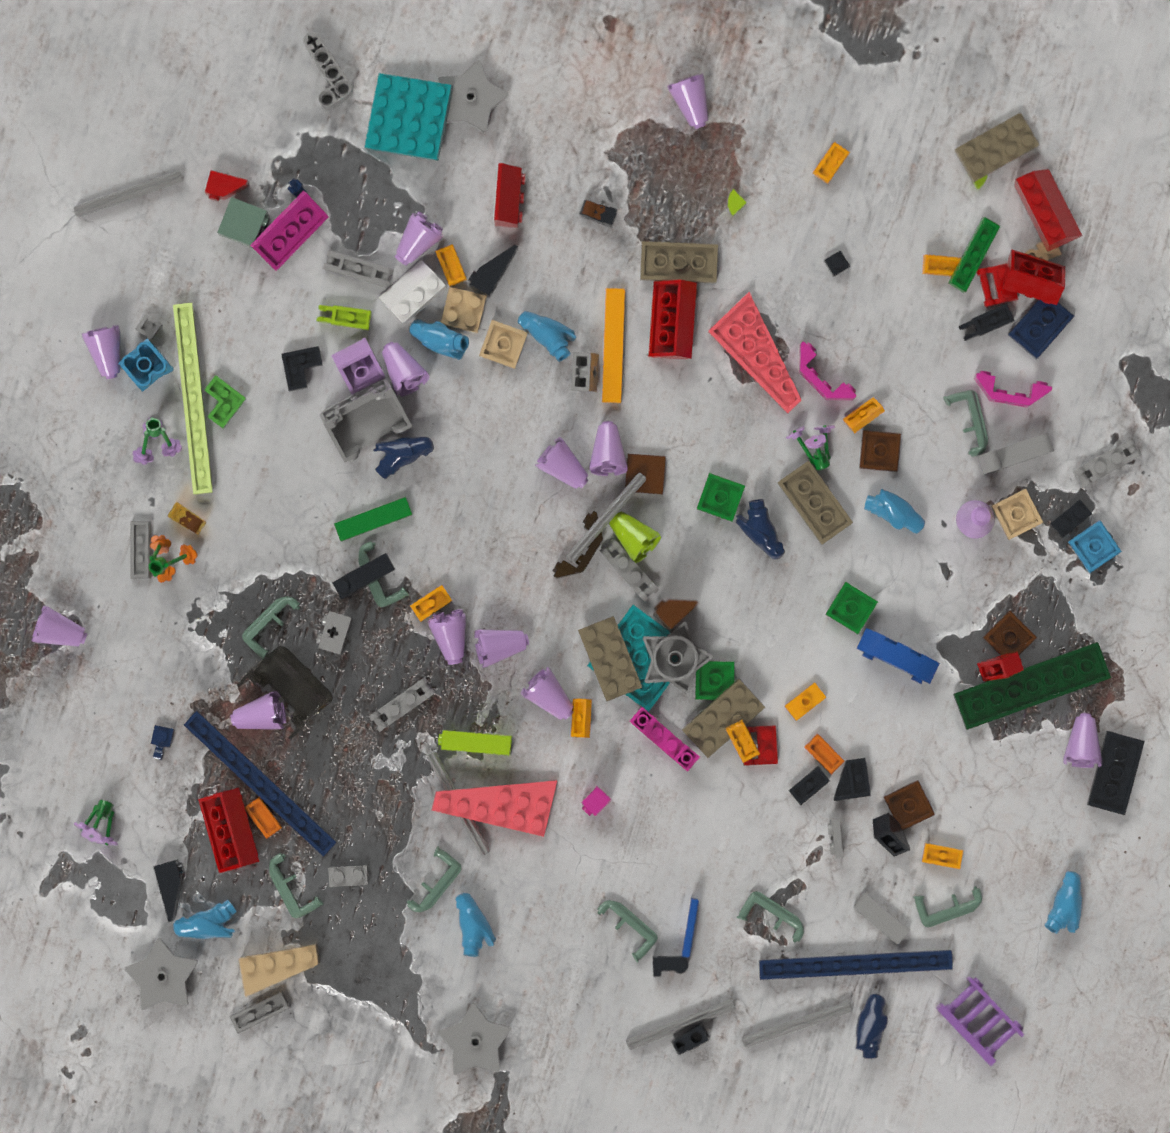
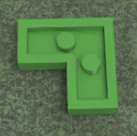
[204,375,246,429]

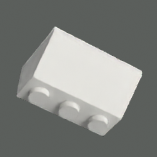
[378,260,447,326]

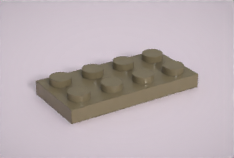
[954,112,1039,183]
[640,241,718,283]
[777,460,853,545]
[578,616,642,702]
[682,678,765,758]

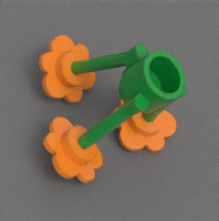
[149,535,198,583]

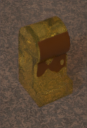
[167,502,207,535]

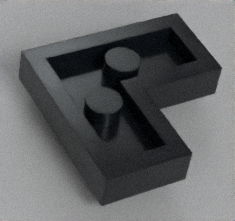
[281,346,323,392]

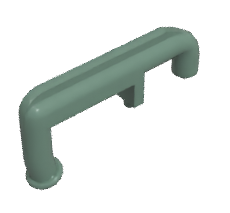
[943,390,988,457]
[358,541,410,607]
[242,596,300,660]
[407,846,462,913]
[269,853,324,918]
[913,886,982,927]
[736,891,804,943]
[597,900,658,963]

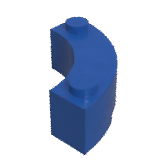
[856,628,940,684]

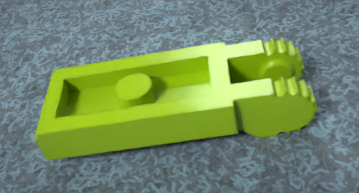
[316,305,372,330]

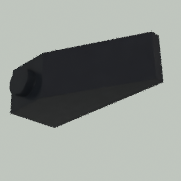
[468,244,518,298]
[332,553,396,599]
[153,859,185,922]

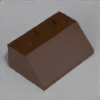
[653,599,699,631]

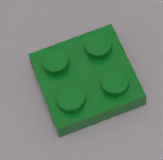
[696,473,745,522]
[825,582,878,635]
[695,661,735,700]

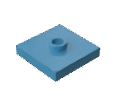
[1068,520,1122,573]

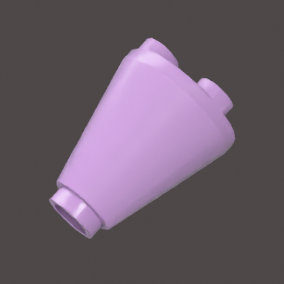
[395,211,443,266]
[428,609,466,665]

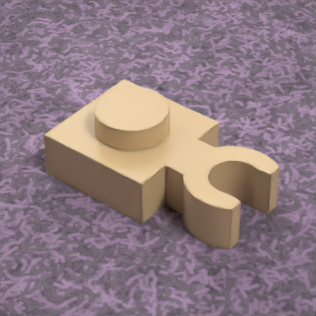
[1025,242,1061,261]

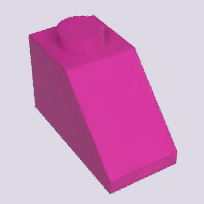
[581,786,611,816]

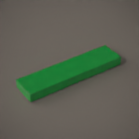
[948,217,1000,293]
[334,497,412,542]

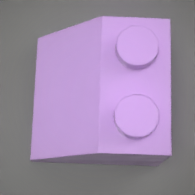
[331,338,385,394]

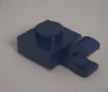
[287,178,308,197]
[151,725,174,760]

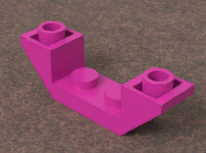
[799,341,857,400]
[974,371,1052,408]
[629,707,700,772]

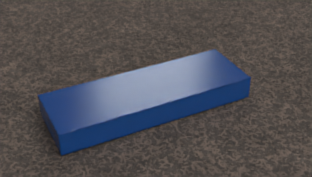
[682,898,699,958]

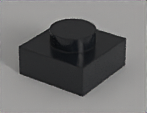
[824,250,850,277]

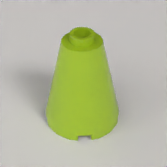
[609,511,661,563]

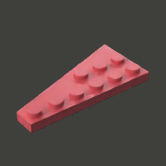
[708,292,802,414]
[431,780,557,837]

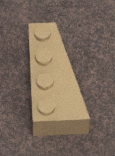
[239,944,320,997]

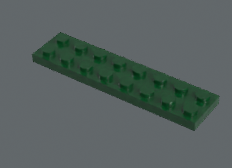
[953,642,1111,730]

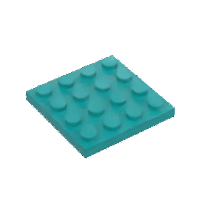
[364,73,453,161]
[587,605,679,712]

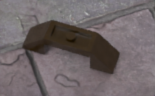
[552,511,603,579]

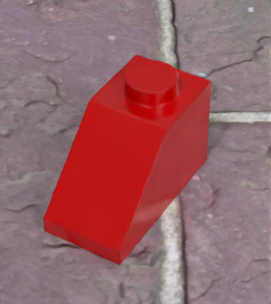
[205,170,249,201]
[977,652,1024,681]

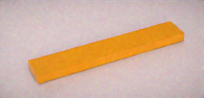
[602,288,625,403]

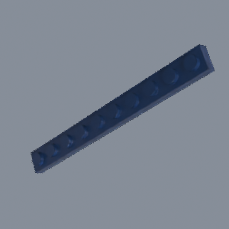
[184,711,337,857]
[758,950,953,980]

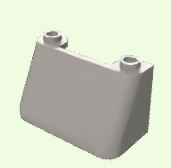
[320,379,412,462]

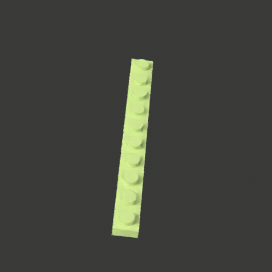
[173,303,213,495]

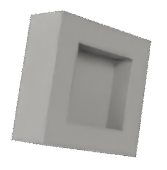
[135,314,163,341]

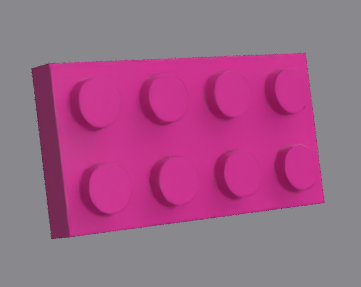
[250,191,329,271]

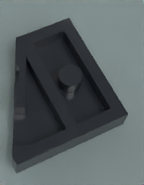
[833,758,871,801]

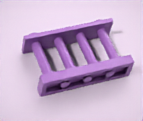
[936,976,1025,1066]

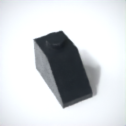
[873,813,910,857]

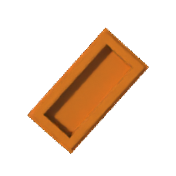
[804,734,845,774]
[245,797,283,839]

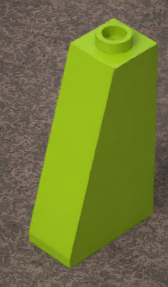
[438,730,512,755]

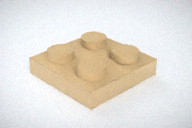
[441,287,487,333]
[479,320,528,369]
[991,489,1043,540]

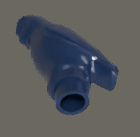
[373,437,434,479]
[736,499,785,560]
[856,993,888,1059]

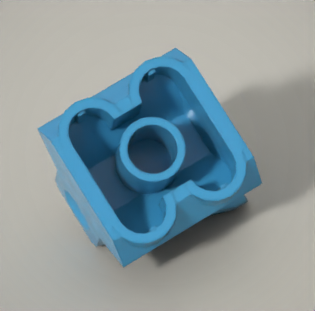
[118,338,174,392]

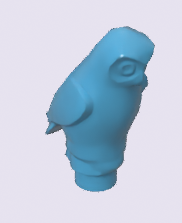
[517,311,576,362]
[409,319,469,360]
[864,489,925,533]
[1044,871,1082,934]
[455,893,496,957]
[173,900,237,939]

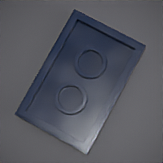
[1008,300,1075,360]

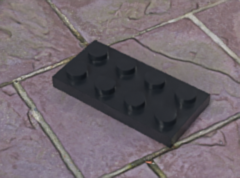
[1087,731,1145,815]

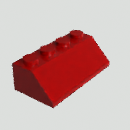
[1014,169,1082,252]
[648,279,697,359]
[198,787,260,873]

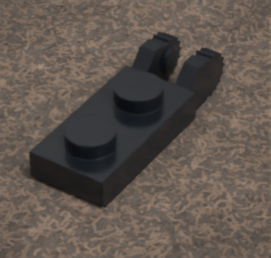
[958,304,1015,341]

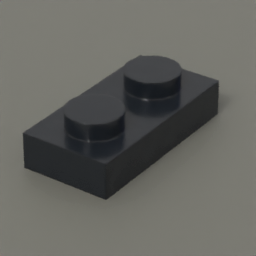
[1050,499,1092,538]
[788,766,830,805]

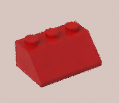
[494,163,526,228]
[1003,249,1065,305]

